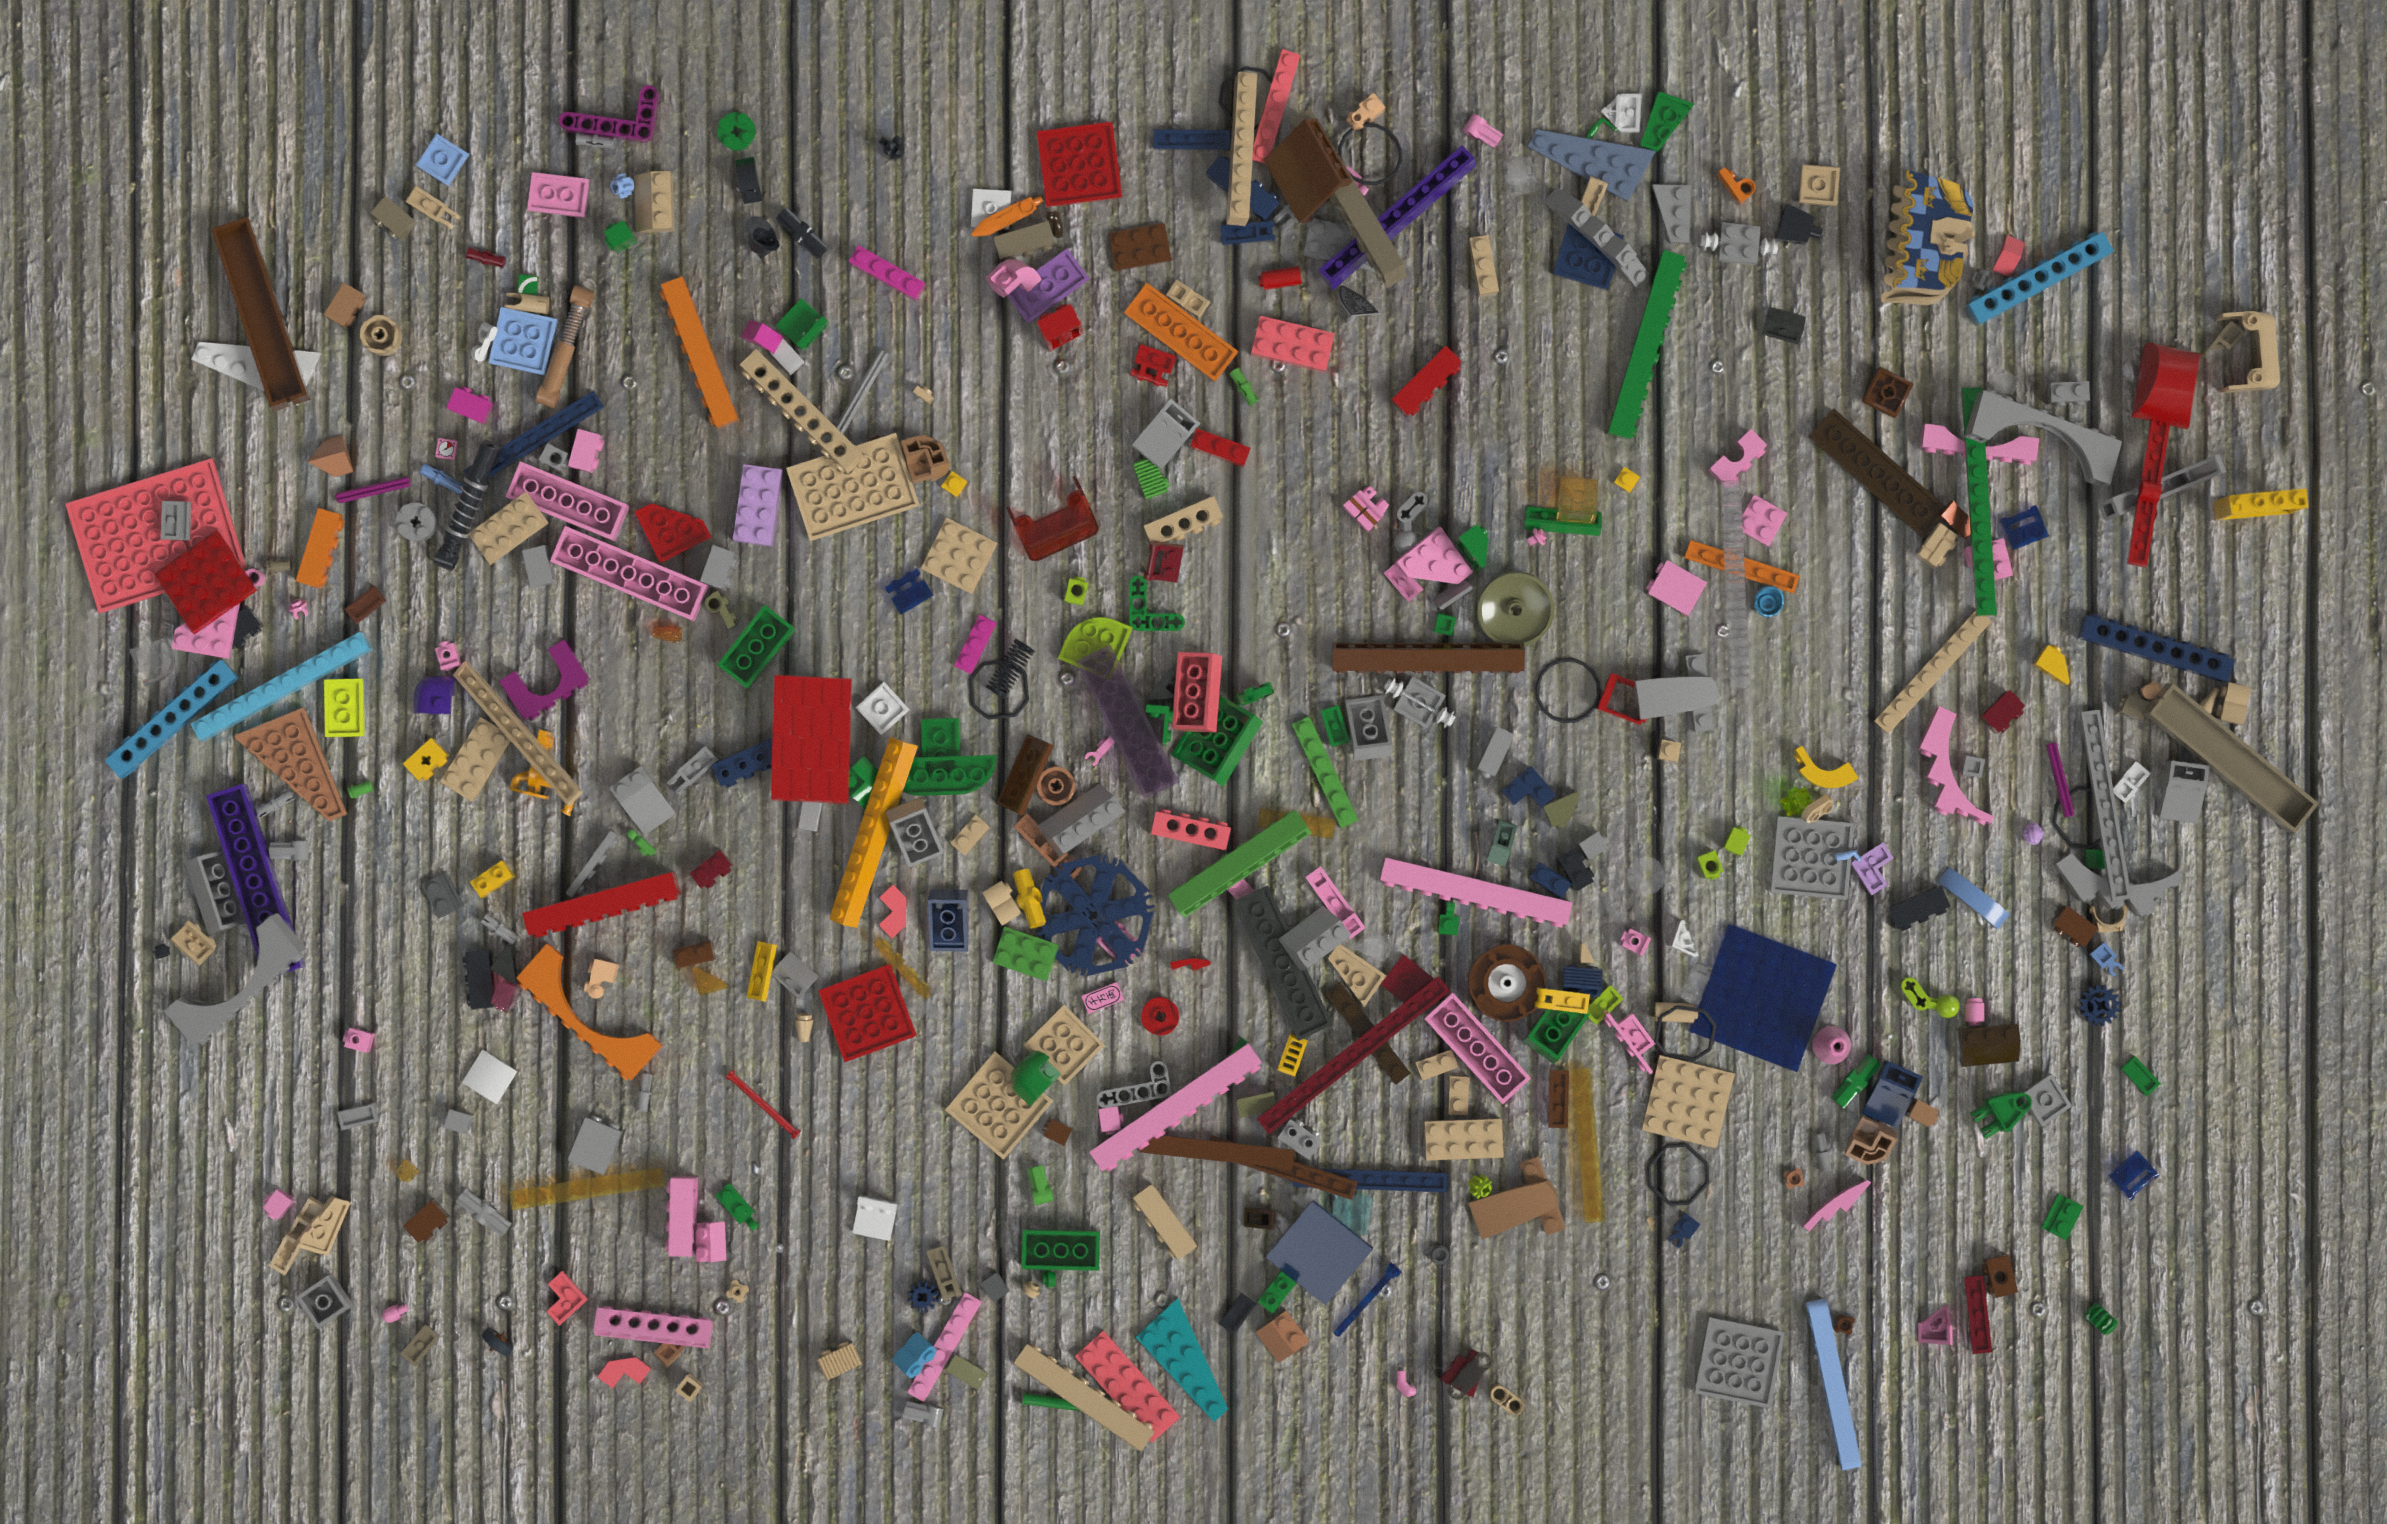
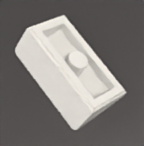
[798,802,822,832]

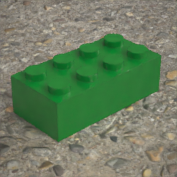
[717,604,797,690]
[1022,1229,1100,1271]

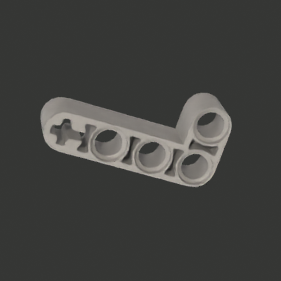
[1097,1061,1171,1108]

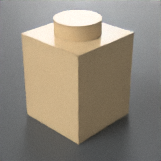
[1657,740,1681,763]
[675,1373,704,1402]

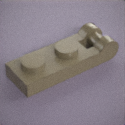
[926,1245,963,1302]

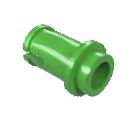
[348,780,374,799]

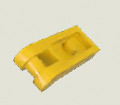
[1535,988,1590,1014]

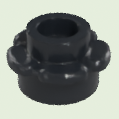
[152,944,171,959]

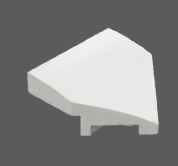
[1601,94,1642,133]

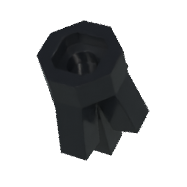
[878,135,905,161]

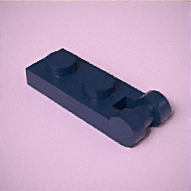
[1221,221,1276,246]

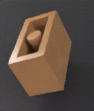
[324,282,366,329]
[1904,1098,1939,1127]

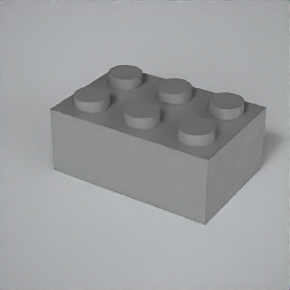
[885,797,944,867]

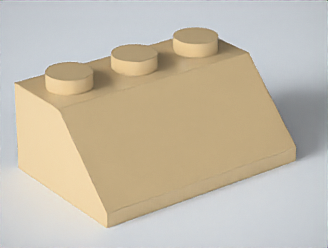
[634,171,674,233]

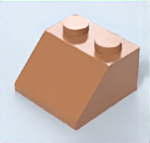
[1255,1308,1309,1363]

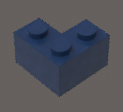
[1501,766,1556,808]

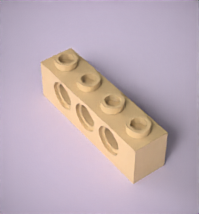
[1144,496,1223,543]

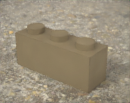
[993,221,1055,262]

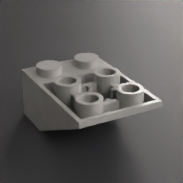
[1132,399,1200,470]
[2159,761,2210,823]

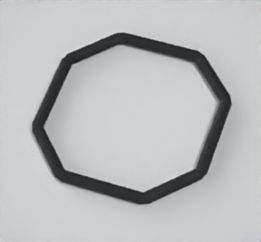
[1219,67,1272,129]
[969,659,1029,720]
[2053,786,2101,849]
[1654,1005,1716,1061]
[1647,1143,1709,1206]

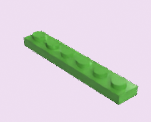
[1292,716,1358,828]

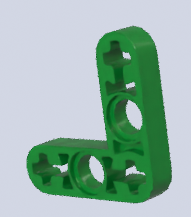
[1129,575,1185,631]

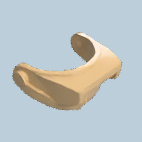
[2089,904,2127,933]

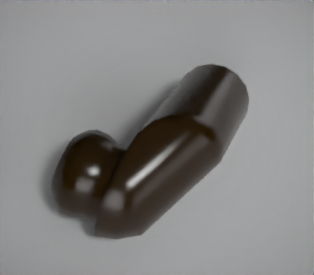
[1047,211,1063,238]

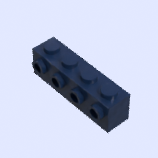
[711,737,773,788]

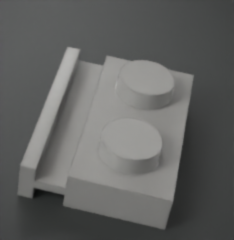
[161,501,192,541]

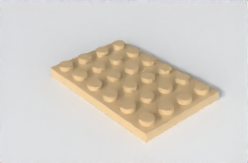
[786,433,920,541]

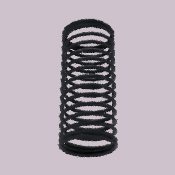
[985,638,1035,699]

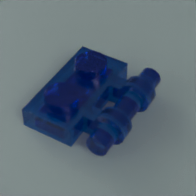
[884,568,934,615]

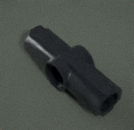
[776,207,829,259]

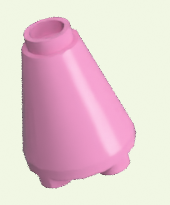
[1812,1026,1851,1064]

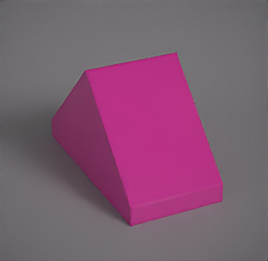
[741,320,783,354]

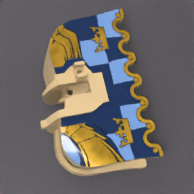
[1880,170,1975,305]

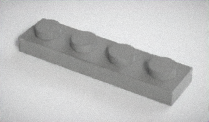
[566,831,619,898]

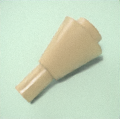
[2199,687,2220,714]

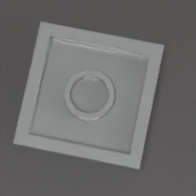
[2021,1074,2072,1127]

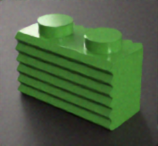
[1132,458,1170,500]

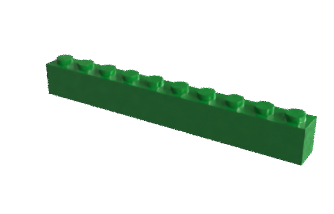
[1607,250,1687,441]

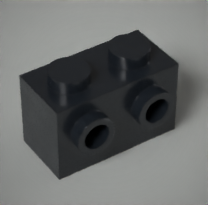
[1557,848,1595,891]

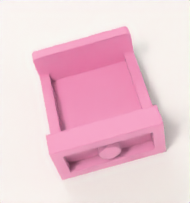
[1646,560,1707,617]

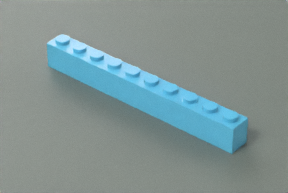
[191,632,373,741]

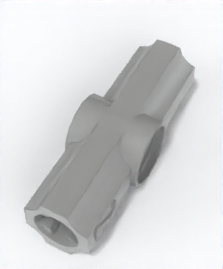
[456,1188,512,1237]

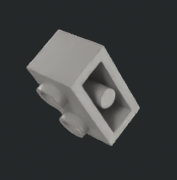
[2046,381,2090,407]
[521,545,557,588]
[1277,1118,1322,1160]

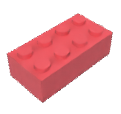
[1251,316,1335,373]
[1172,652,1222,732]

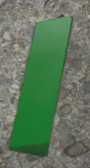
[1524,506,1602,536]

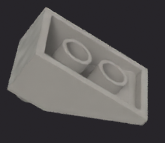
[1345,695,1393,761]
[610,766,676,836]

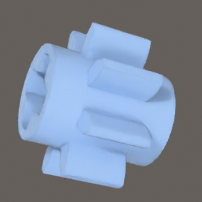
[610,173,634,198]

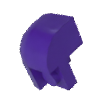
[413,676,455,714]

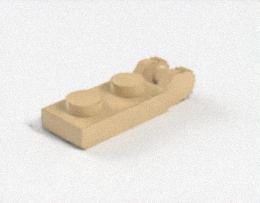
[405,185,460,230]

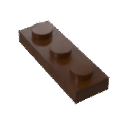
[1548,1070,1569,1128]

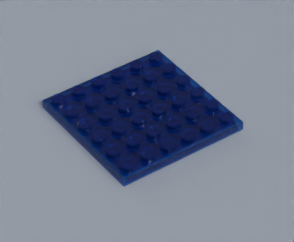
[1688,924,1837,1072]

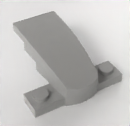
[1635,654,1718,732]

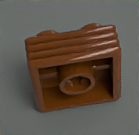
[1862,367,1913,418]

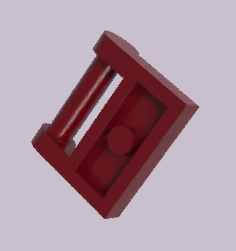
[1143,541,1184,583]

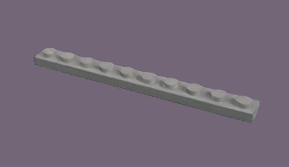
[2079,710,2132,902]

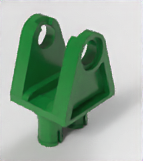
[1969,1091,2032,1139]

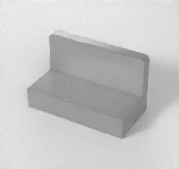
[771,952,818,999]

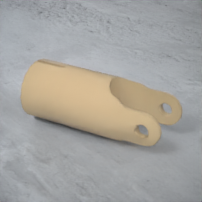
[504,293,549,314]

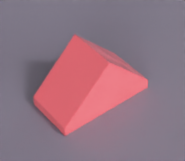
[1992,235,2025,278]

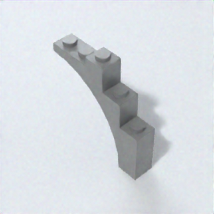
[1544,187,1649,288]
[2098,454,2226,521]
[2053,853,2184,917]

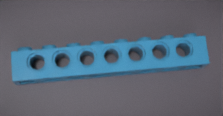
[1966,231,2114,326]
[105,659,240,779]

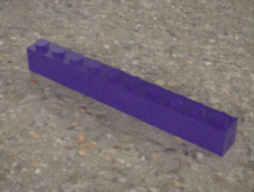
[1319,145,1476,290]

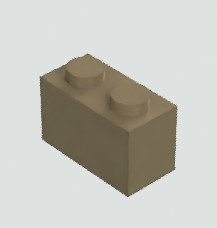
[371,196,417,240]

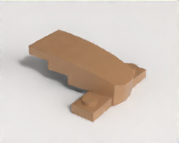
[1468,1156,1566,1239]

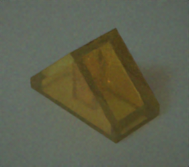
[693,966,730,996]

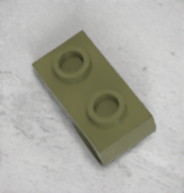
[705,591,738,629]

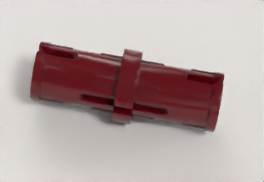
[466,247,506,269]

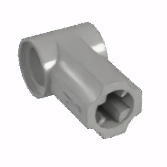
[269,841,308,861]
[903,1401,944,1428]

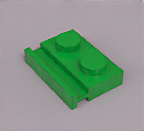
[2040,1193,2084,1241]

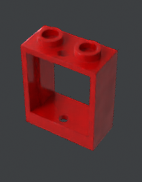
[1596,673,1647,726]

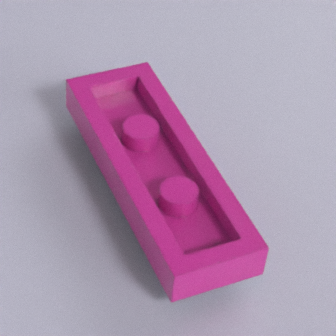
[954,614,997,675]

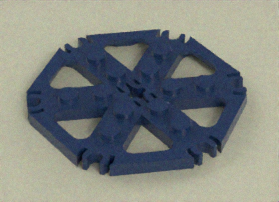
[1036,854,1155,976]

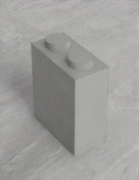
[1475,727,1514,779]
[568,1115,623,1175]

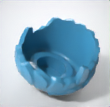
[1753,586,1784,617]

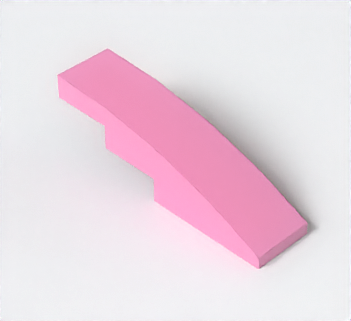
[1801,1179,1871,1232]

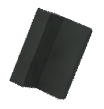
[1762,307,1806,345]

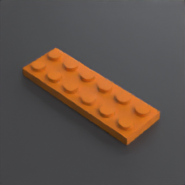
[1124,283,1238,382]

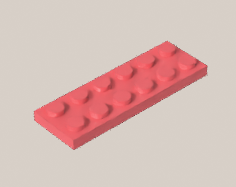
[1075,1330,1180,1443]

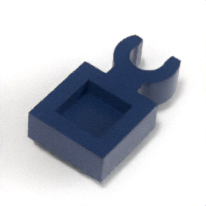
[1668,1212,1701,1248]

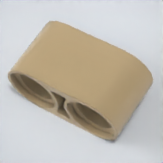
[1490,1384,1524,1415]

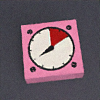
[435,438,458,460]

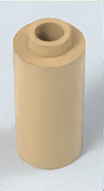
[1654,1002,1698,1023]

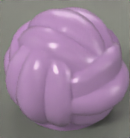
[2022,822,2044,845]

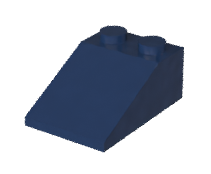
[928,889,969,952]

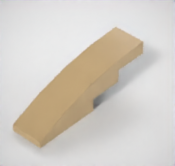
[269,1196,324,1275]

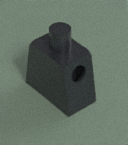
[1775,204,1823,245]

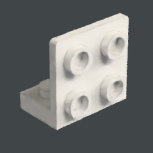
[853,1195,898,1241]

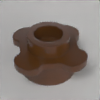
[1833,1314,1855,1335]

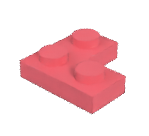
[546,1271,588,1326]

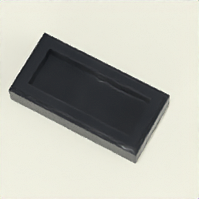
[1218,1292,1257,1335]

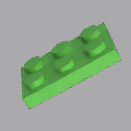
[993,926,1059,981]

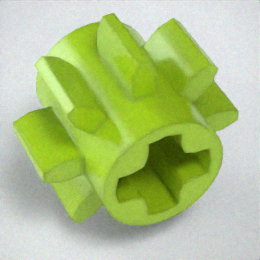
[1468,1174,1492,1199]

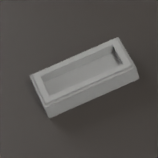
[337,1103,380,1131]

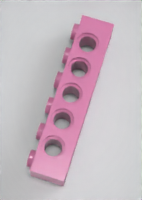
[593,1306,713,1349]

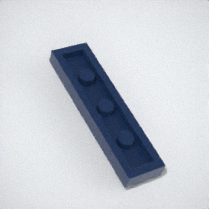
[1153,130,1230,150]

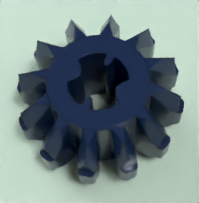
[907,1280,939,1313]

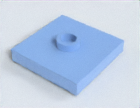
[416,133,469,187]

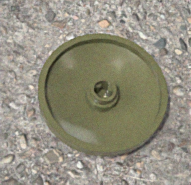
[1477,571,1555,646]

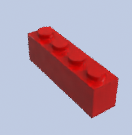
[1391,346,1462,417]

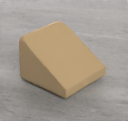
[1578,943,1595,963]

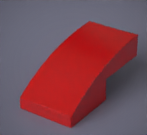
[1170,959,1211,971]

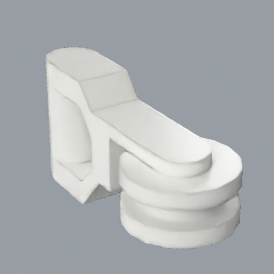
[471,322,497,361]

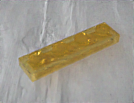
[1257,808,1336,839]
[873,938,932,1000]

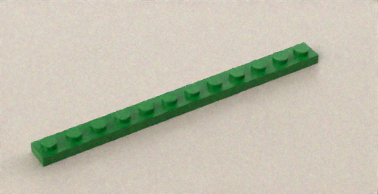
[1961,387,1997,617]

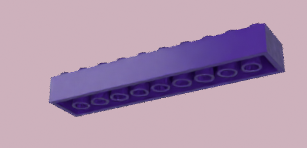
[206,784,305,976]

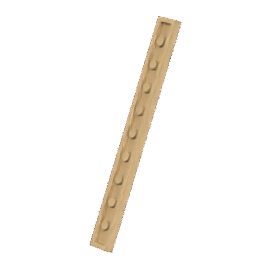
[453,661,583,806]

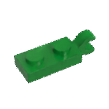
[715,1183,760,1231]

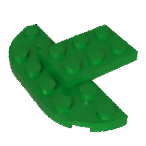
[903,718,997,796]

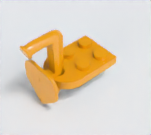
[509,730,574,816]

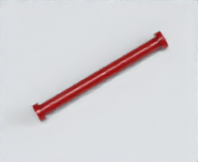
[725,1070,801,1140]

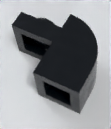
[735,157,763,204]

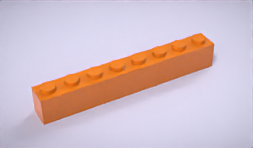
[660,276,739,429]

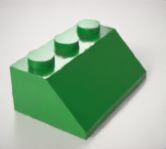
[1455,524,1489,573]

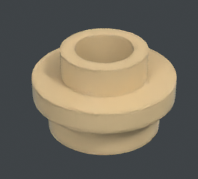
[1022,1281,1041,1298]

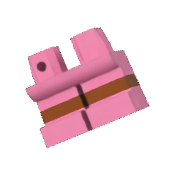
[1343,486,1389,533]

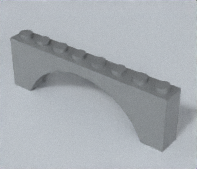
[1965,390,2122,488]
[164,913,307,1047]

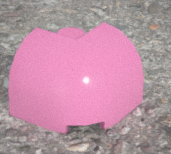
[986,259,1042,298]

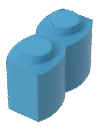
[892,1332,937,1378]

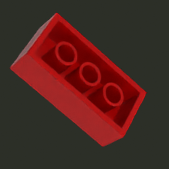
[1037,303,1083,352]

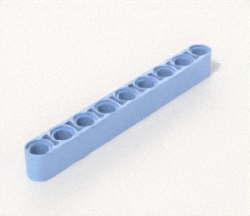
[1806,1298,1861,1471]

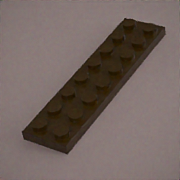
[1808,408,1945,539]

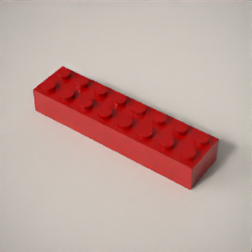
[522,872,682,938]

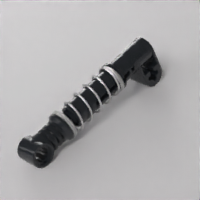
[433,439,504,572]

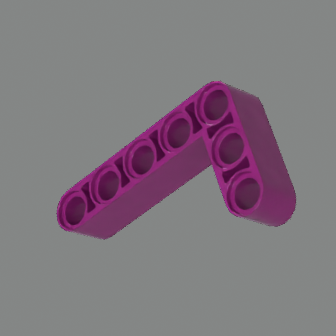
[559,85,659,143]

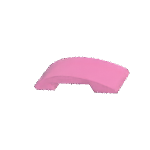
[1305,866,1366,939]

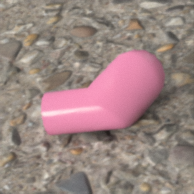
[1396,1370,1416,1397]

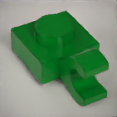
[1438,901,1459,936]

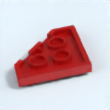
[635,503,712,563]

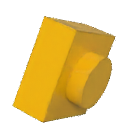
[1614,467,1640,493]
[941,471,968,498]

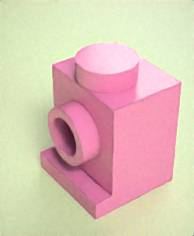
[435,641,462,671]
[1619,928,1651,956]

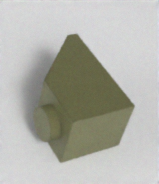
[1542,791,1580,829]

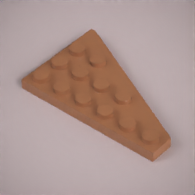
[234,707,348,821]

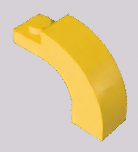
[1793,746,1858,789]

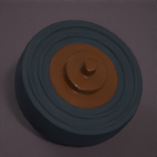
[481,1327,514,1356]

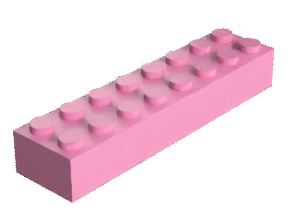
[550,526,709,622]

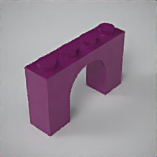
[499,639,591,721]

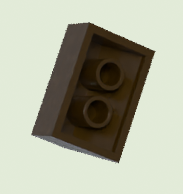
[1957,1023,2021,1067]

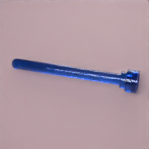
[1334,1262,1402,1337]

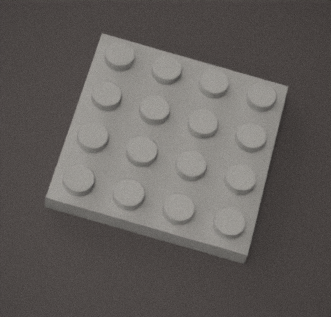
[1770,816,1854,900]
[1694,1317,1785,1408]

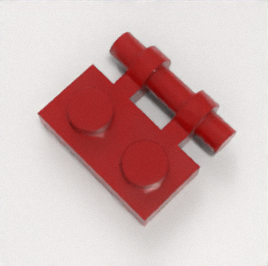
[1130,344,1177,387]

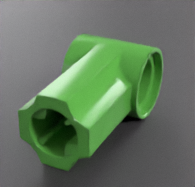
[1027,1165,1054,1206]

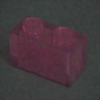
[491,981,522,1012]

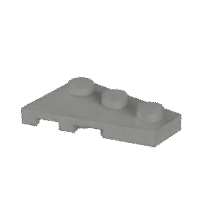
[1652,184,1691,244]

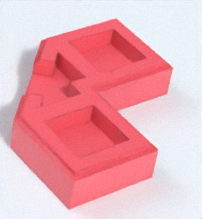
[879,884,907,938]
[598,1357,651,1389]

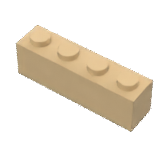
[1132,1183,1197,1260]

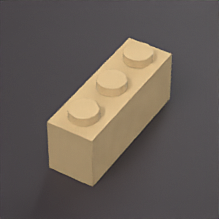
[1468,235,1499,297]

